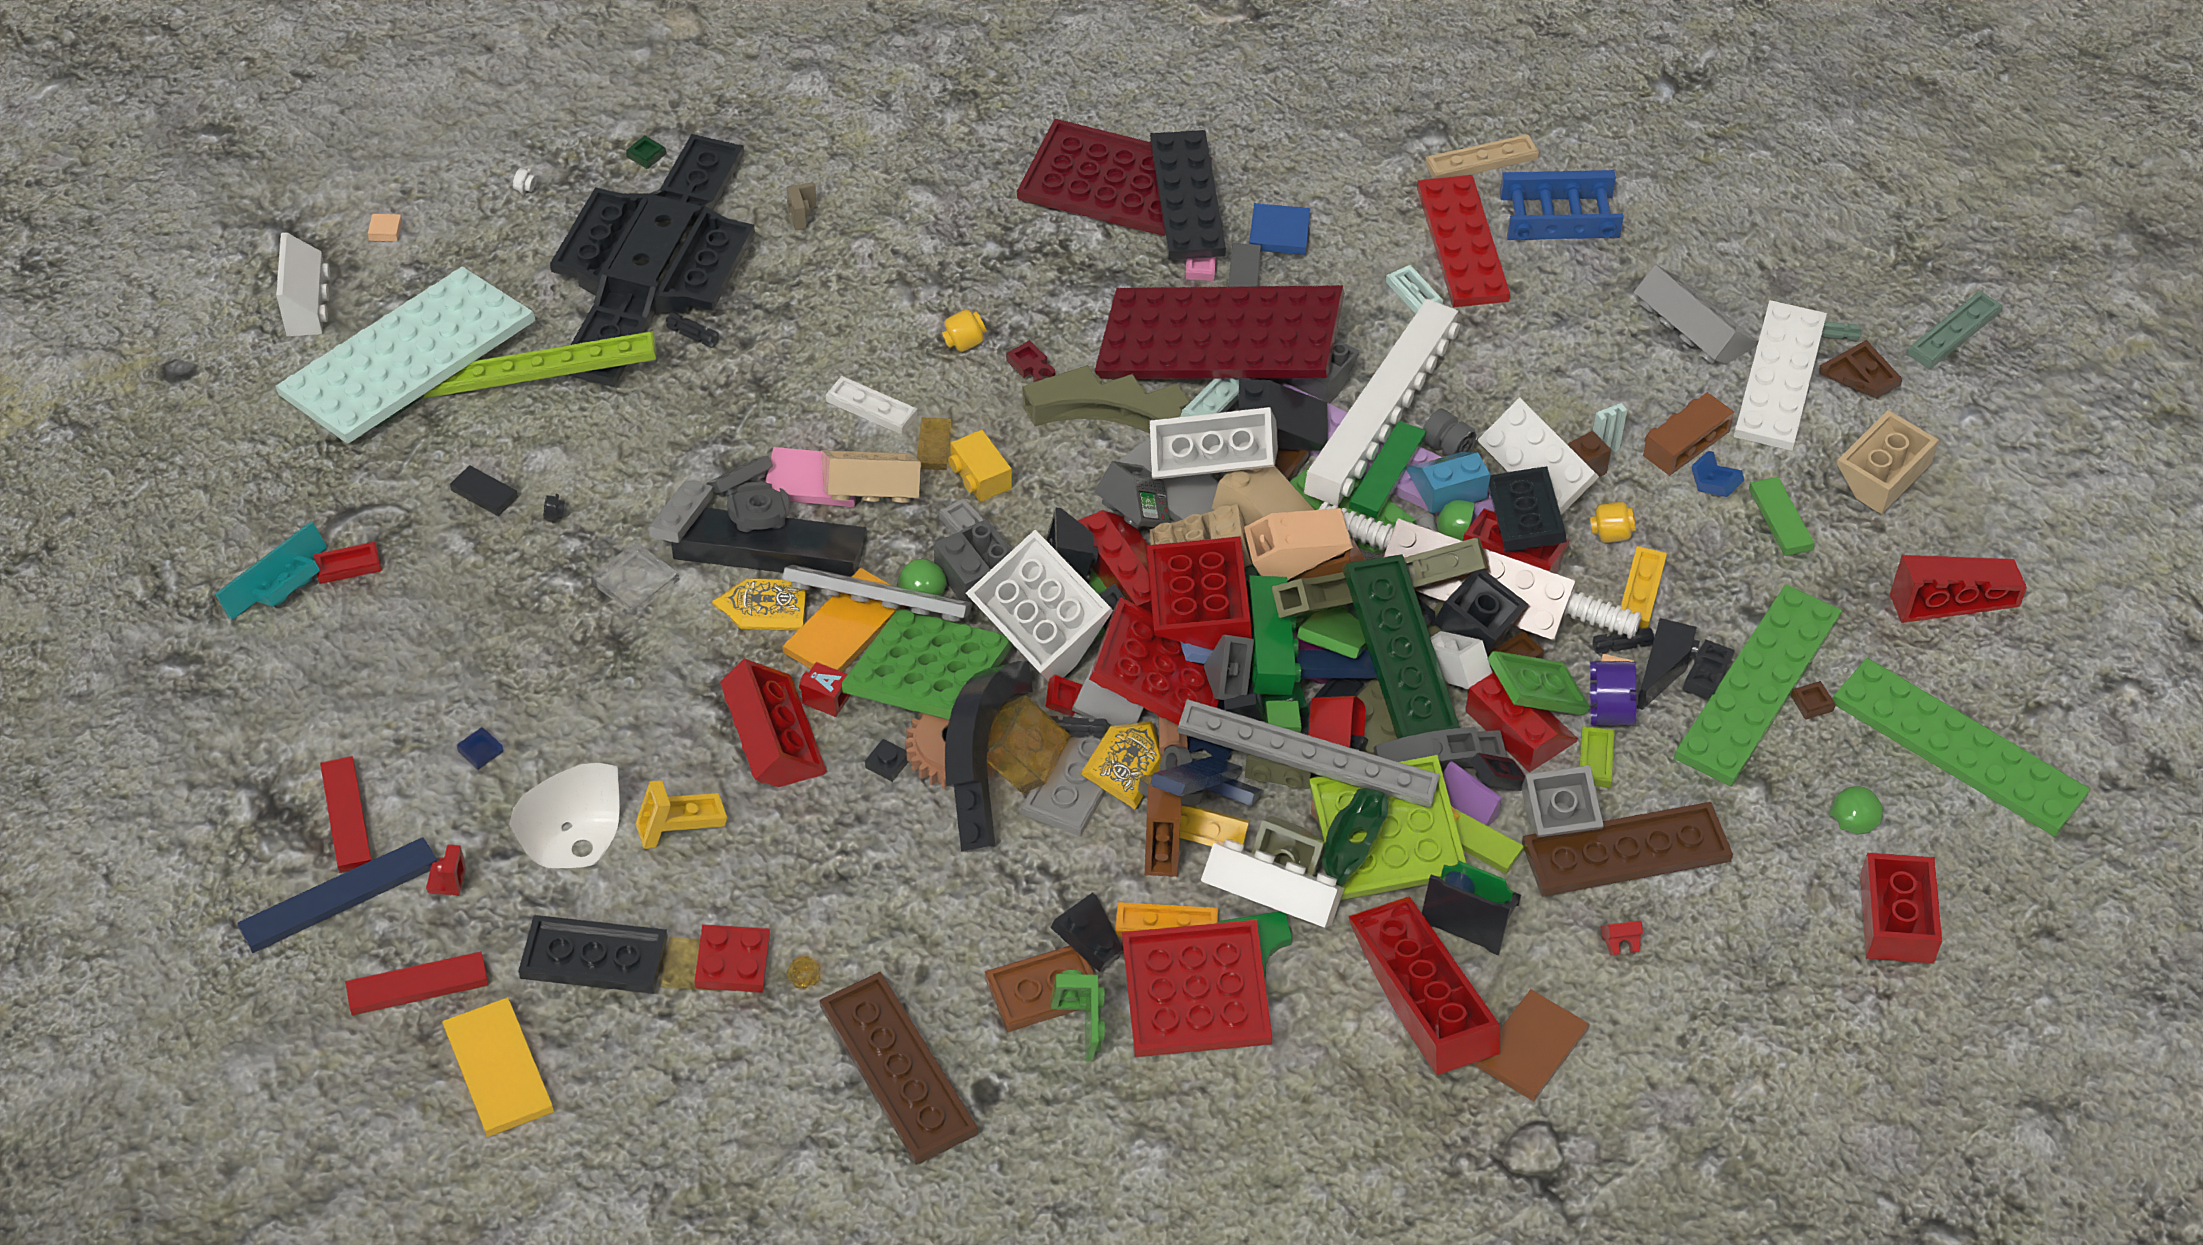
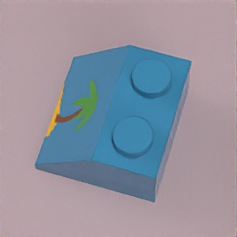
[1407,451,1491,514]

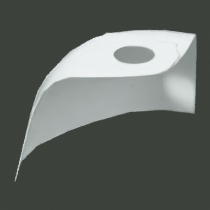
[509,763,620,868]

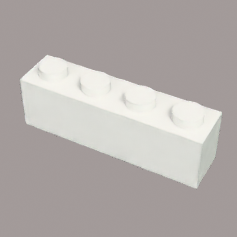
[1201,839,1344,928]

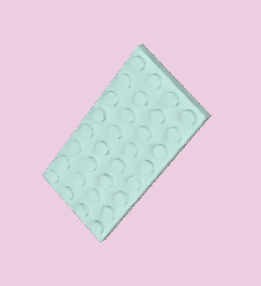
[275,266,536,444]

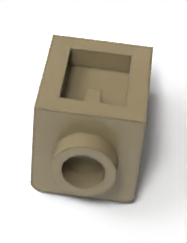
[787,182,816,230]

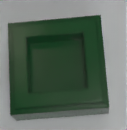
[626,135,666,169]

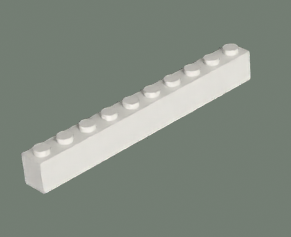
[1304,299,1460,505]

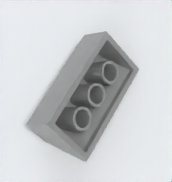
[1634,264,1758,365]

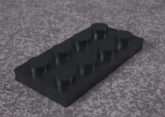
[1488,466,1567,552]
[518,915,668,994]

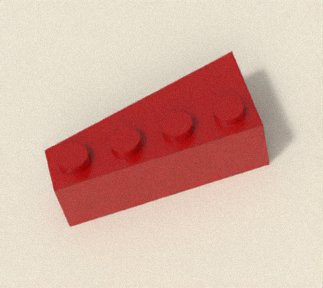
[1889,555,2027,623]

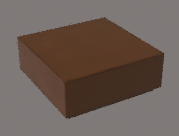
[1791,681,1836,720]

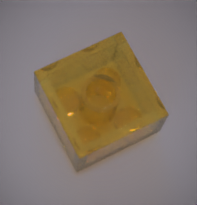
[987,695,1071,794]

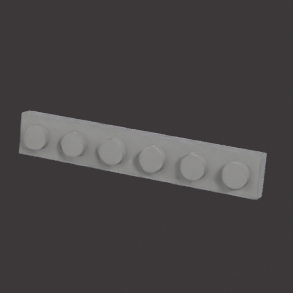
[782,565,972,621]

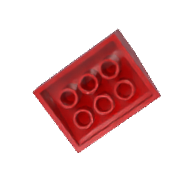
[1147,536,1252,650]

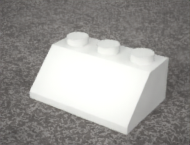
[276,232,330,336]

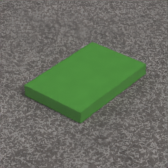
[1297,607,1367,659]
[1487,651,1590,715]

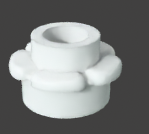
[513,168,537,195]

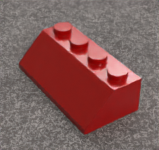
[1077,510,1152,613]
[720,658,827,787]

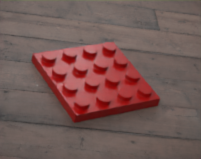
[1089,597,1219,725]
[1122,920,1272,1057]

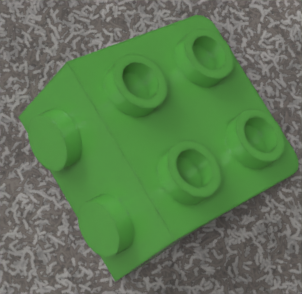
[1050,970,1105,1061]

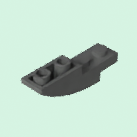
[1373,727,1507,771]

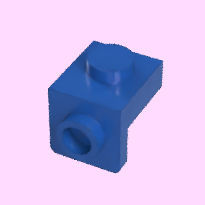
[1692,451,1744,497]

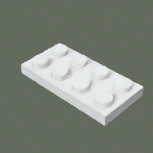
[1477,397,1599,515]

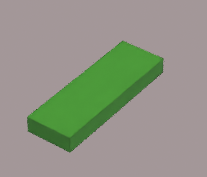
[1749,477,1815,556]

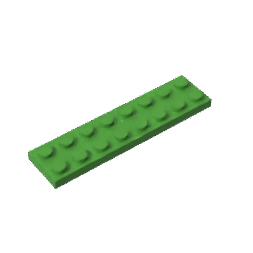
[1674,584,1842,787]
[1833,658,2091,837]

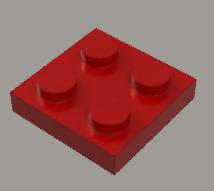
[694,924,770,993]

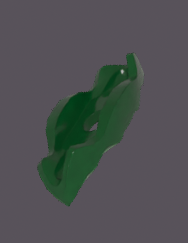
[1322,788,1389,887]

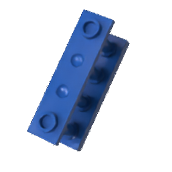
[1500,170,1624,240]

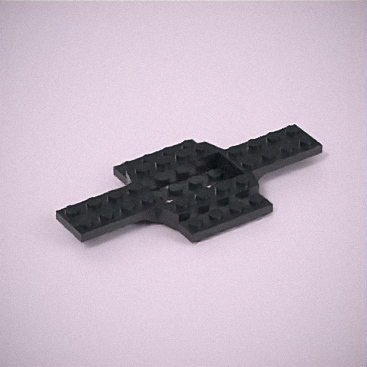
[550,134,755,387]

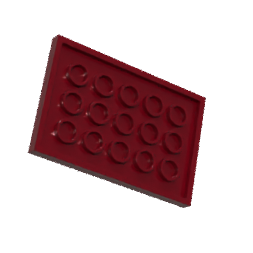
[1017,119,1213,236]

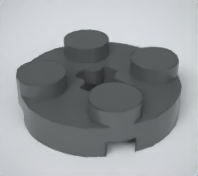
[727,482,789,532]

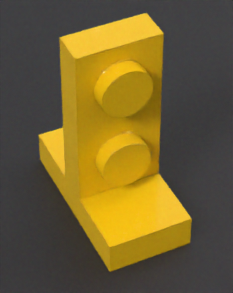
[635,780,727,849]

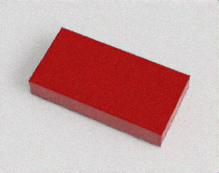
[313,542,382,584]

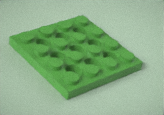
[842,609,1013,720]

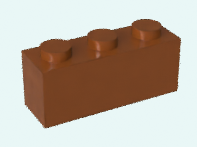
[1643,392,1734,476]
[1144,785,1181,877]

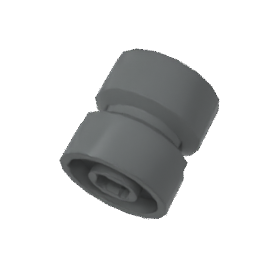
[1423,408,1478,456]

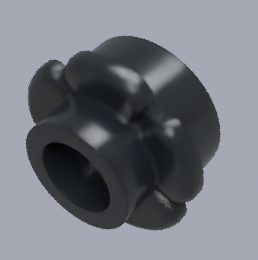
[543,493,565,524]

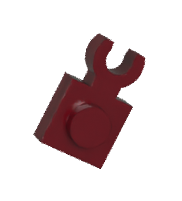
[1006,340,1056,382]

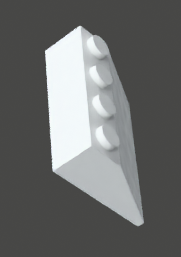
[966,530,1113,682]

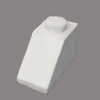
[1430,631,1492,689]

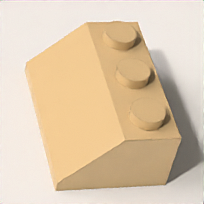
[1837,410,1939,514]
[821,450,921,503]

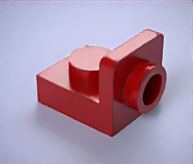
[426,844,466,896]

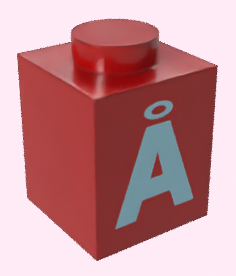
[799,662,851,717]

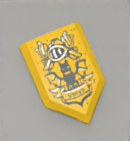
[712,578,807,631]
[1080,721,1163,809]

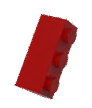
[1462,508,1570,574]
[1465,673,1578,773]

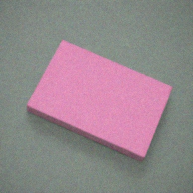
[766,447,856,507]

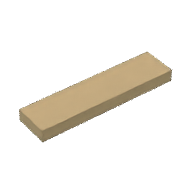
[1425,134,1539,179]

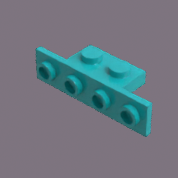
[215,522,327,620]

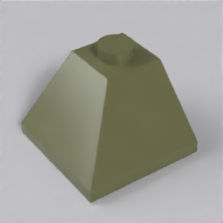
[1251,816,1325,876]

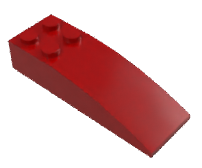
[1349,896,1500,1075]

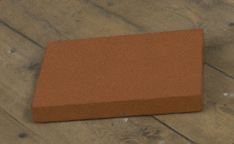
[984,946,1100,1032]
[1475,989,1589,1102]

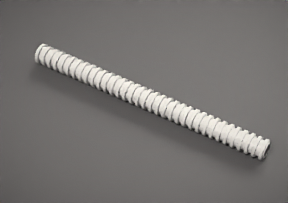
[1319,501,1641,639]

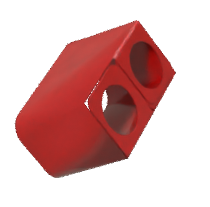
[1308,696,1366,748]

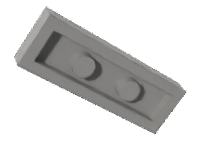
[649,480,714,543]

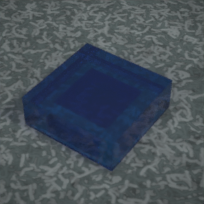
[457,727,504,770]

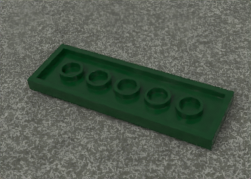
[1342,554,1460,739]

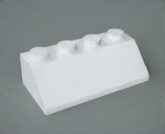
[1150,407,1278,480]

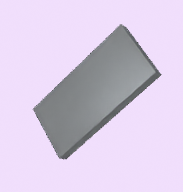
[1117,437,1219,522]
[1021,713,1110,837]

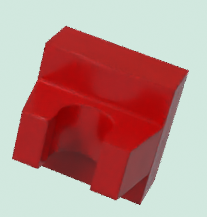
[1600,921,1643,955]

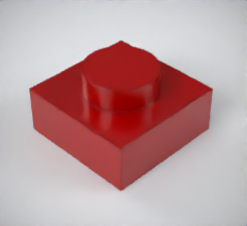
[1045,675,1083,717]

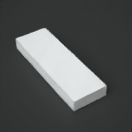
[826,376,918,435]

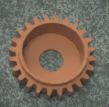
[905,712,1008,789]

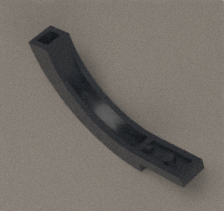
[945,661,1033,852]

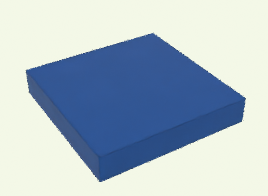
[1249,203,1310,255]

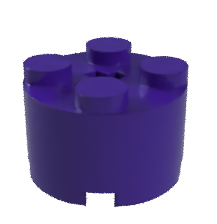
[1590,661,1636,725]

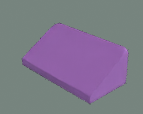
[1443,761,1502,826]

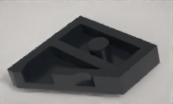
[1050,892,1123,972]

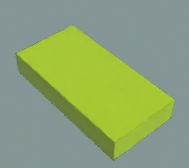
[1579,726,1615,788]

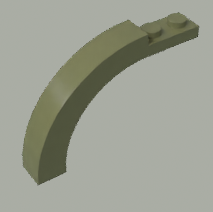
[1272,537,1488,618]

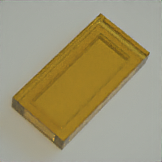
[917,417,951,470]

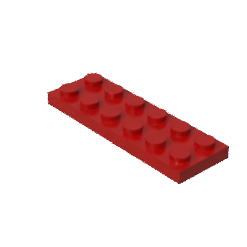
[1417,175,1510,308]

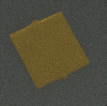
[661,937,721,992]

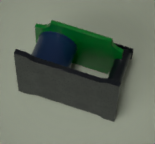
[1422,861,1521,956]

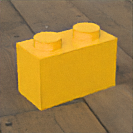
[948,430,1012,502]

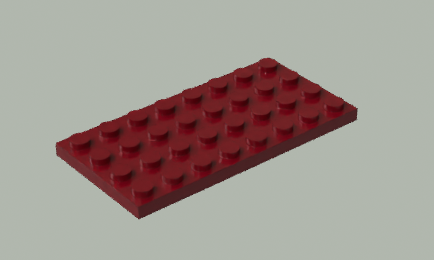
[1094,285,1345,379]

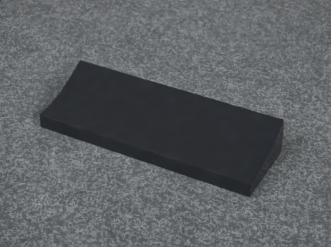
[671,507,867,577]

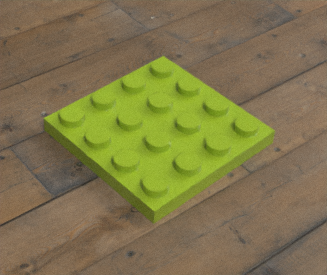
[1309,755,1466,900]

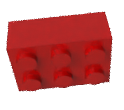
[1860,852,1942,964]

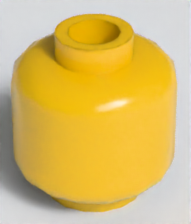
[942,309,987,352]
[1590,501,1636,543]

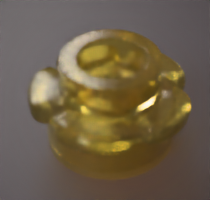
[787,956,820,989]

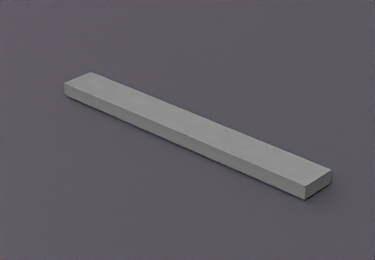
[1177,699,1440,808]

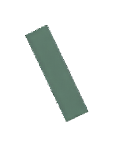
[1907,291,2003,369]

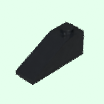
[1637,618,1700,710]

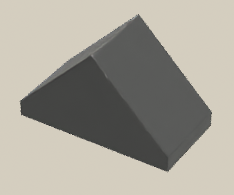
[1204,635,1254,700]

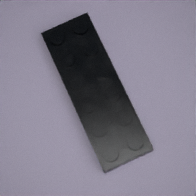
[1150,130,1226,260]

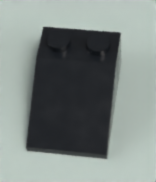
[1237,379,1328,451]

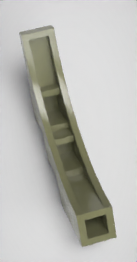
[1022,365,1191,434]

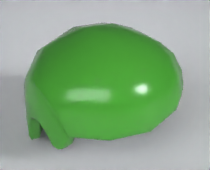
[1437,500,1474,541]
[897,558,947,596]
[1829,786,1883,835]

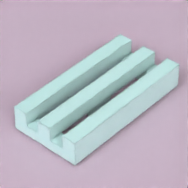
[1386,265,1443,314]
[1593,403,1627,452]

